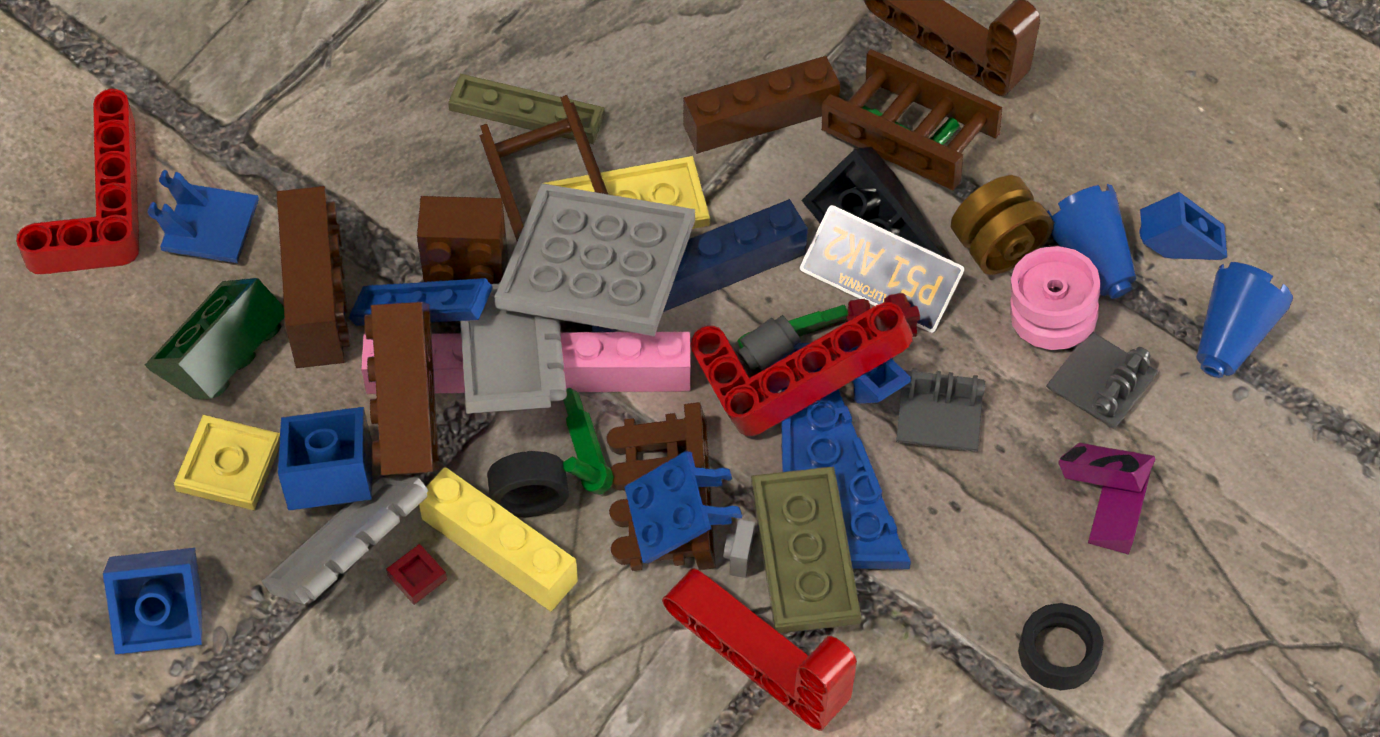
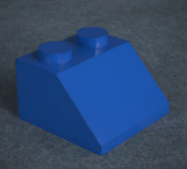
[103,547,202,655]

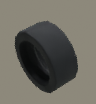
[487,451,569,518]
[1018,603,1104,691]

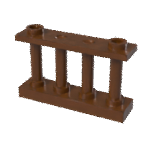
[821,49,1003,190]

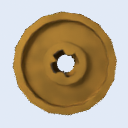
[950,175,1054,275]

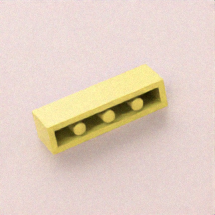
[419,467,578,612]

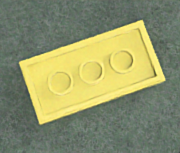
[543,156,710,229]

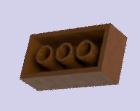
[277,186,350,368]
[364,302,440,475]

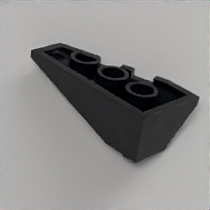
[801,146,952,261]

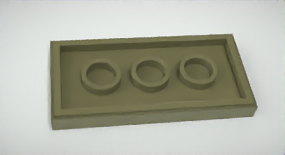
[751,466,861,633]

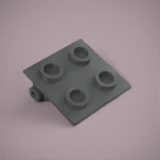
[1046,332,1158,429]
[896,368,985,452]

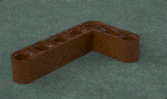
[864,0,1040,96]

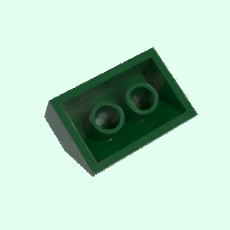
[145,278,285,399]

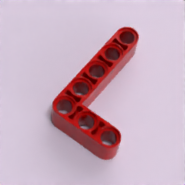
[16,89,139,274]
[690,302,913,436]
[662,568,857,731]

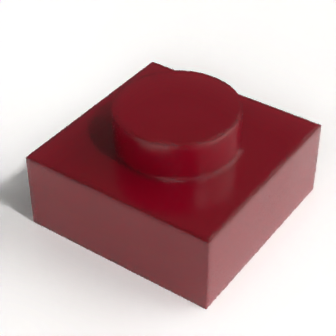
[386,544,447,605]

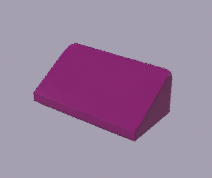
[1088,471,1151,555]

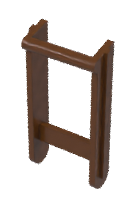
[479,95,608,241]

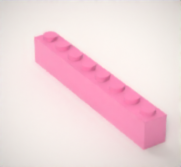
[361,332,691,394]

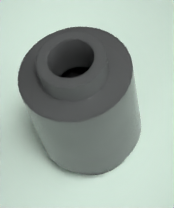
[738,315,801,371]

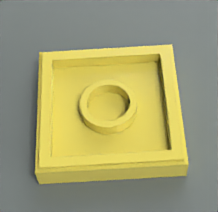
[174,415,280,510]

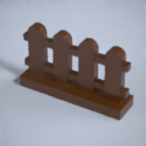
[607,402,716,571]

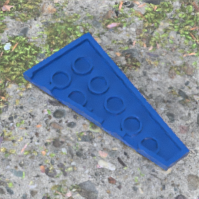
[781,343,911,569]

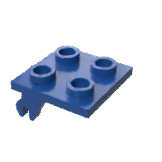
[147,170,259,264]
[624,451,742,564]

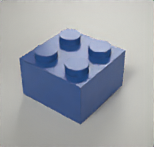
[278,407,373,511]

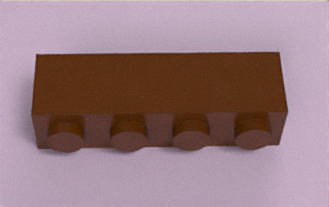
[683,56,840,154]

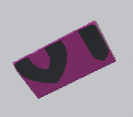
[1058,443,1156,492]

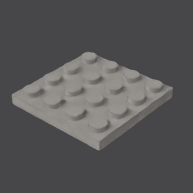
[494,183,695,336]

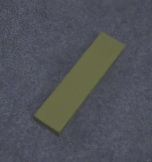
[448,73,605,145]

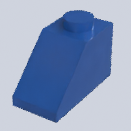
[1139,192,1227,260]

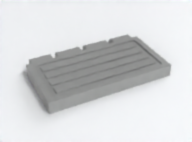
[460,284,567,414]
[261,474,428,604]

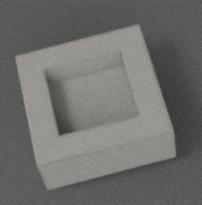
[723,519,755,578]

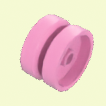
[1010,246,1100,350]

